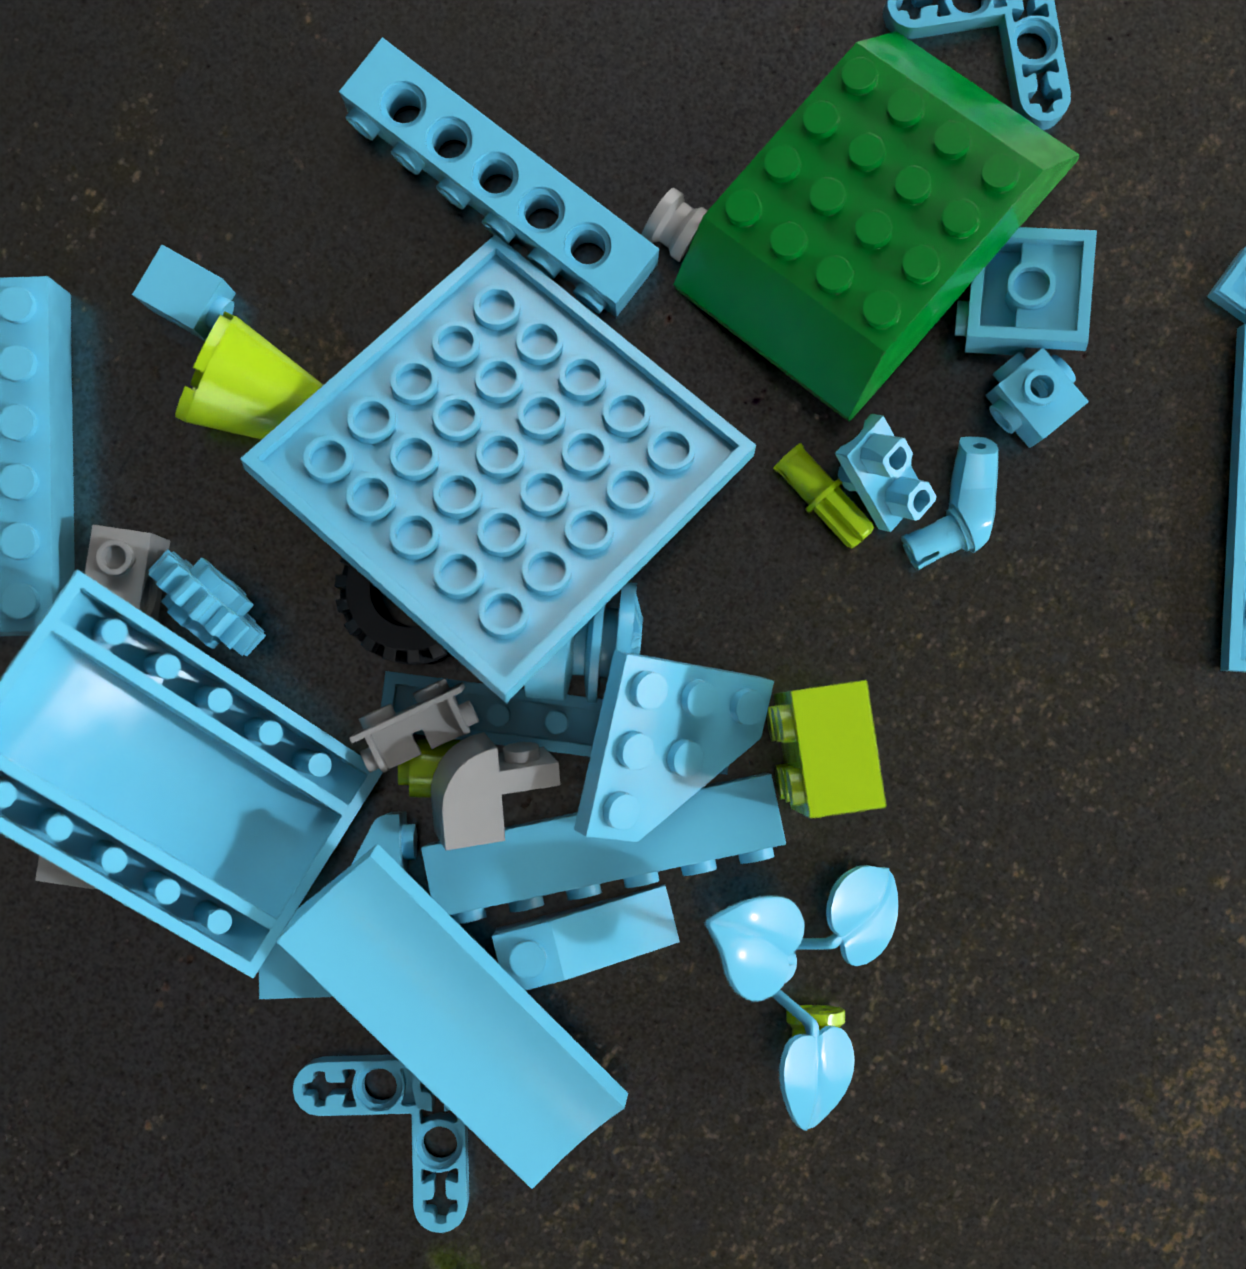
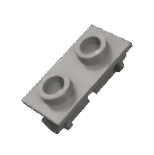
[349,678,479,773]

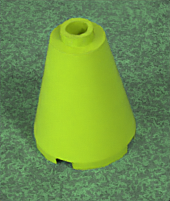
[175,311,324,440]

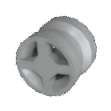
[642,188,708,263]

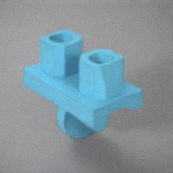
[835,414,936,532]

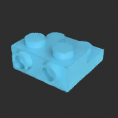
[955,227,1097,355]

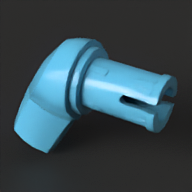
[901,437,999,570]

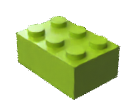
[766,680,886,818]

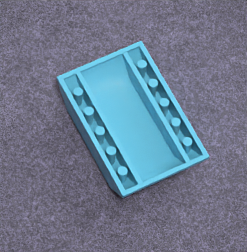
[0,570,383,978]

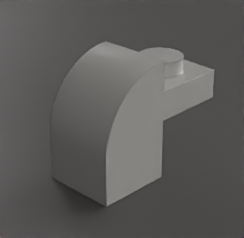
[431,732,560,850]

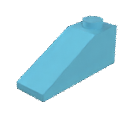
[492,884,680,990]

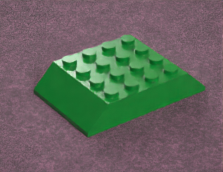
[673,31,1079,422]

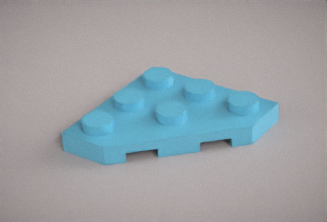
[574,650,774,842]

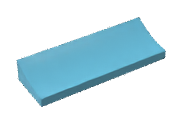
[276,844,628,1189]

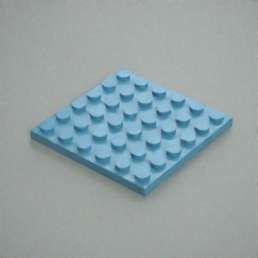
[240,234,756,703]

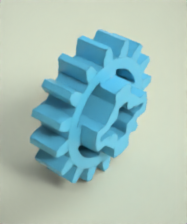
[148,549,266,656]

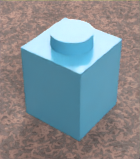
[132,245,236,341]

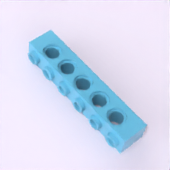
[339,37,659,317]

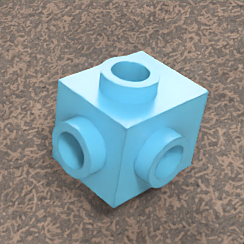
[985,348,1089,448]

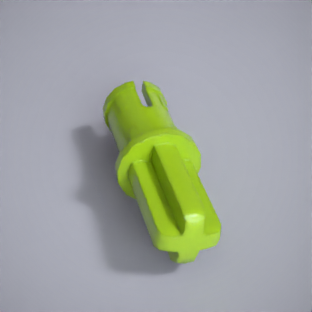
[773,443,874,548]

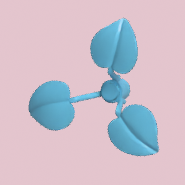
[705,865,898,1131]

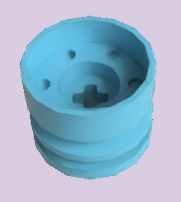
[524,582,643,703]

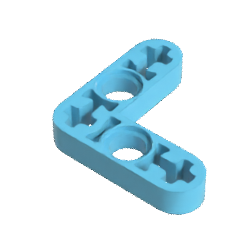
[883,0,1071,130]
[293,1055,469,1233]

